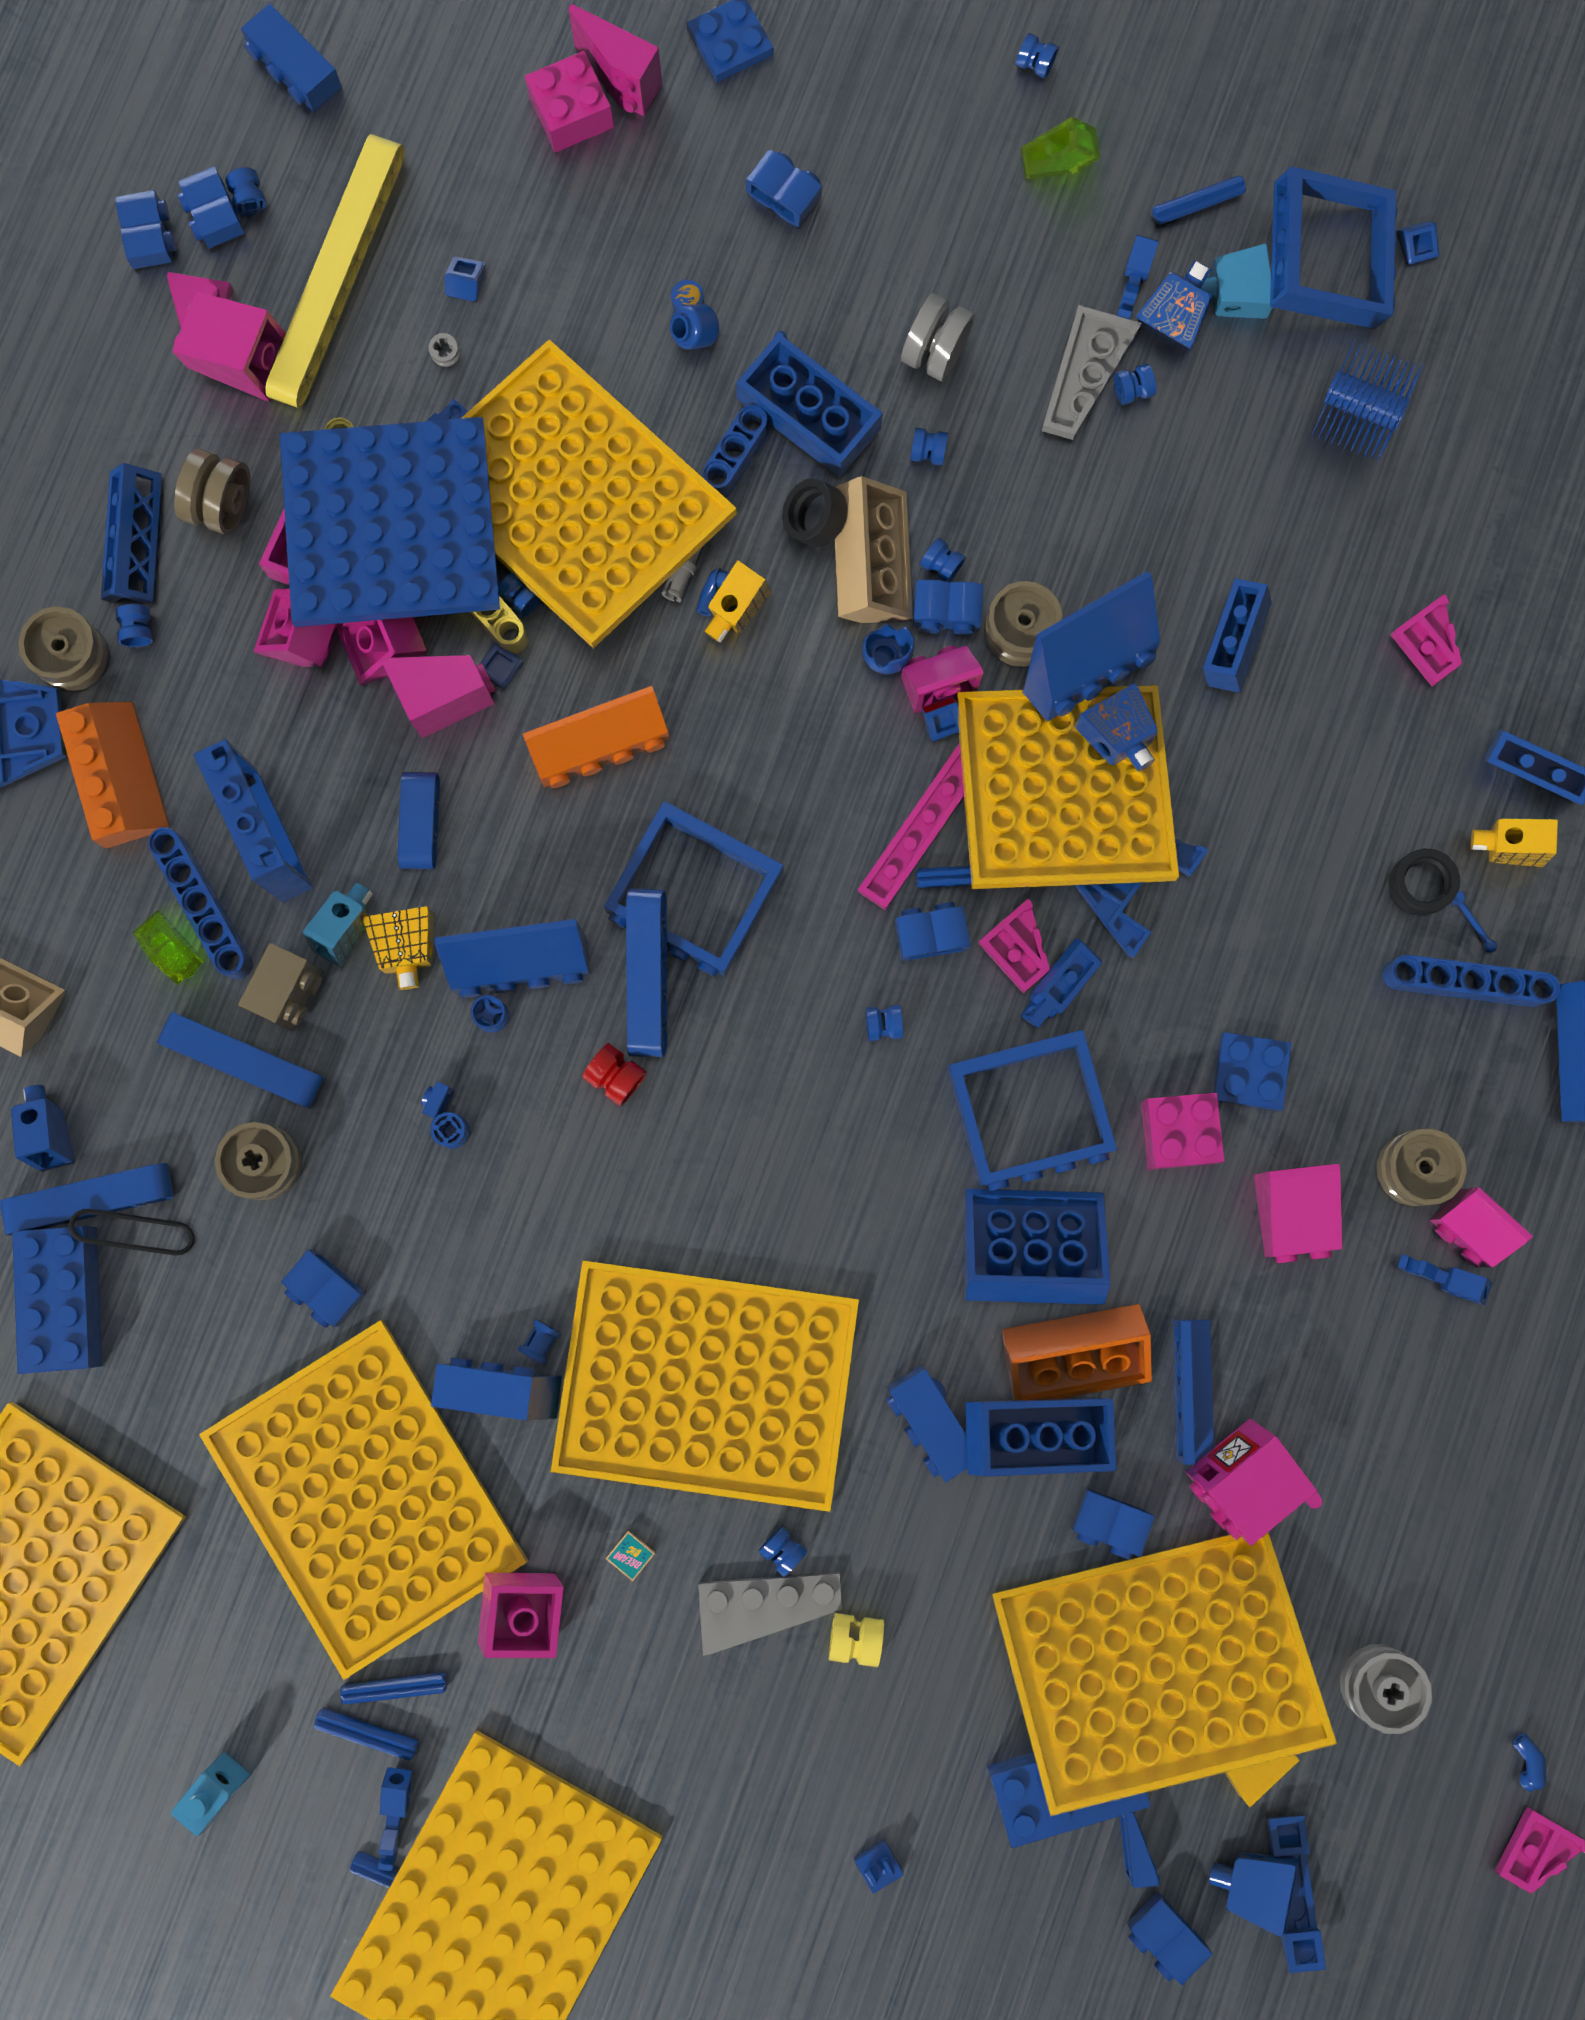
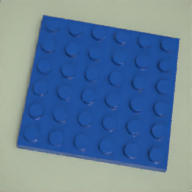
[279,417,500,627]

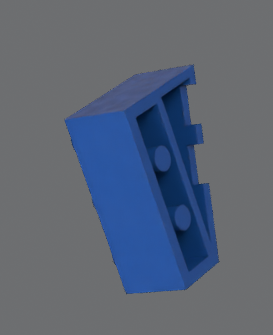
[431,1357,562,1421]

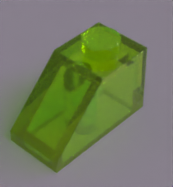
[1021,117,1101,179]
[132,910,203,985]

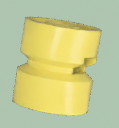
[828,1613,884,1668]

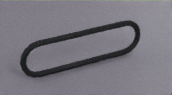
[69,1209,194,1256]

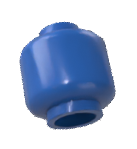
[670,304,719,350]

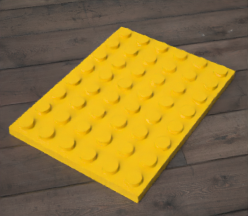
[462,339,737,649]
[550,1260,859,1512]
[199,1320,528,1680]
[0,1402,186,1767]
[992,1532,1337,1817]
[330,1730,663,2020]

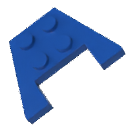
[0,679,67,788]
[1074,839,1209,959]

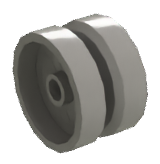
[900,293,975,382]
[1340,1644,1432,1734]

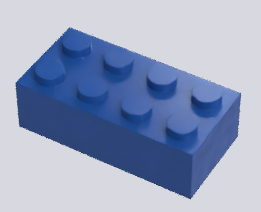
[736,333,883,478]
[12,1226,102,1374]
[965,1398,1117,1477]
[987,1752,1151,1848]

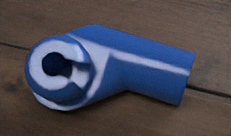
[696,568,730,617]
[1512,1733,1547,1792]

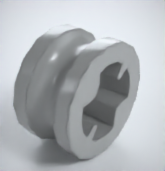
[428,333,460,367]

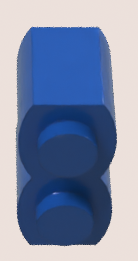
[746,150,822,227]
[177,166,245,248]
[115,190,176,269]
[913,580,984,636]
[894,902,971,961]
[281,1249,366,1328]
[1071,1487,1155,1560]
[1127,1891,1213,1985]

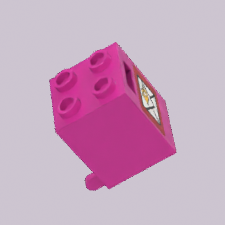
[1185,1419,1322,1546]

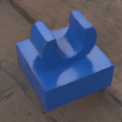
[854,1839,904,1894]

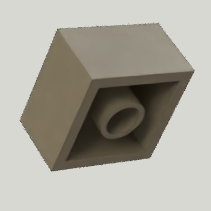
[238,943,322,1031]

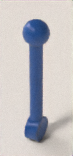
[1451,891,1498,953]

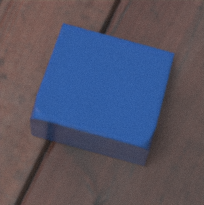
[1396,221,1440,265]
[445,257,485,301]

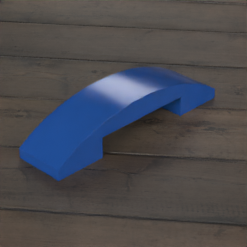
[1267,1814,1326,1973]

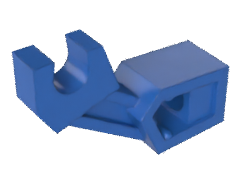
[1117,234,1159,319]
[1398,1254,1493,1306]
[378,1767,412,1871]

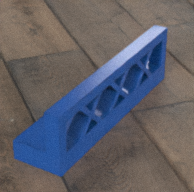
[101,463,162,604]
[1173,1319,1214,1465]

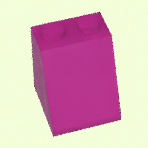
[172,291,286,402]
[381,655,496,738]
[1253,1164,1342,1263]

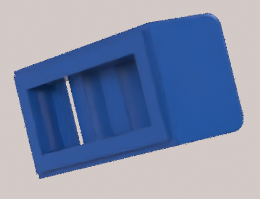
[1119,1812,1160,1888]

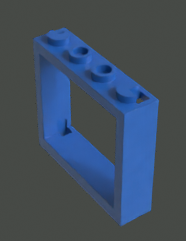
[1270,166,1398,329]
[193,739,313,902]
[604,801,784,977]
[947,1030,1117,1191]

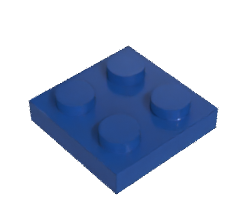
[686,0,774,83]
[1213,1032,1292,1111]

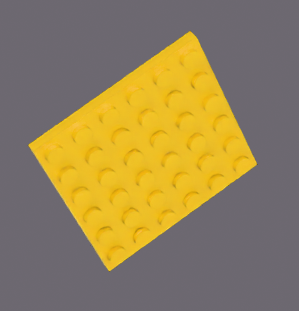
[956,685,1179,889]

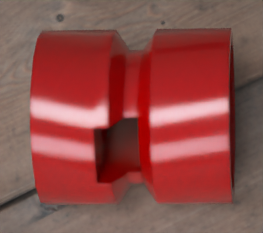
[582,1042,647,1107]

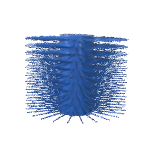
[1312,338,1423,462]

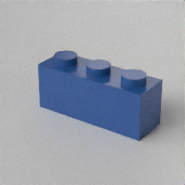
[241,3,342,112]
[1203,578,1272,693]
[1483,729,1585,806]
[886,1365,968,1483]

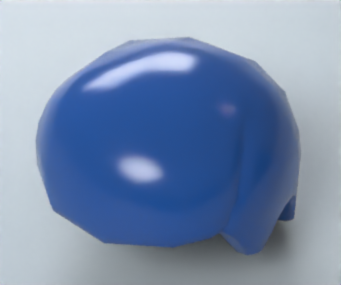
[862,624,915,675]

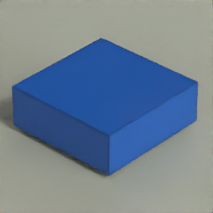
[480,642,524,690]

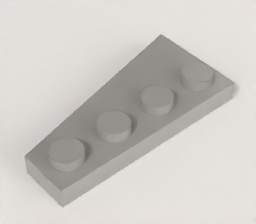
[1041,305,1142,440]
[698,1572,842,1657]

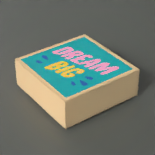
[606,1530,656,1582]

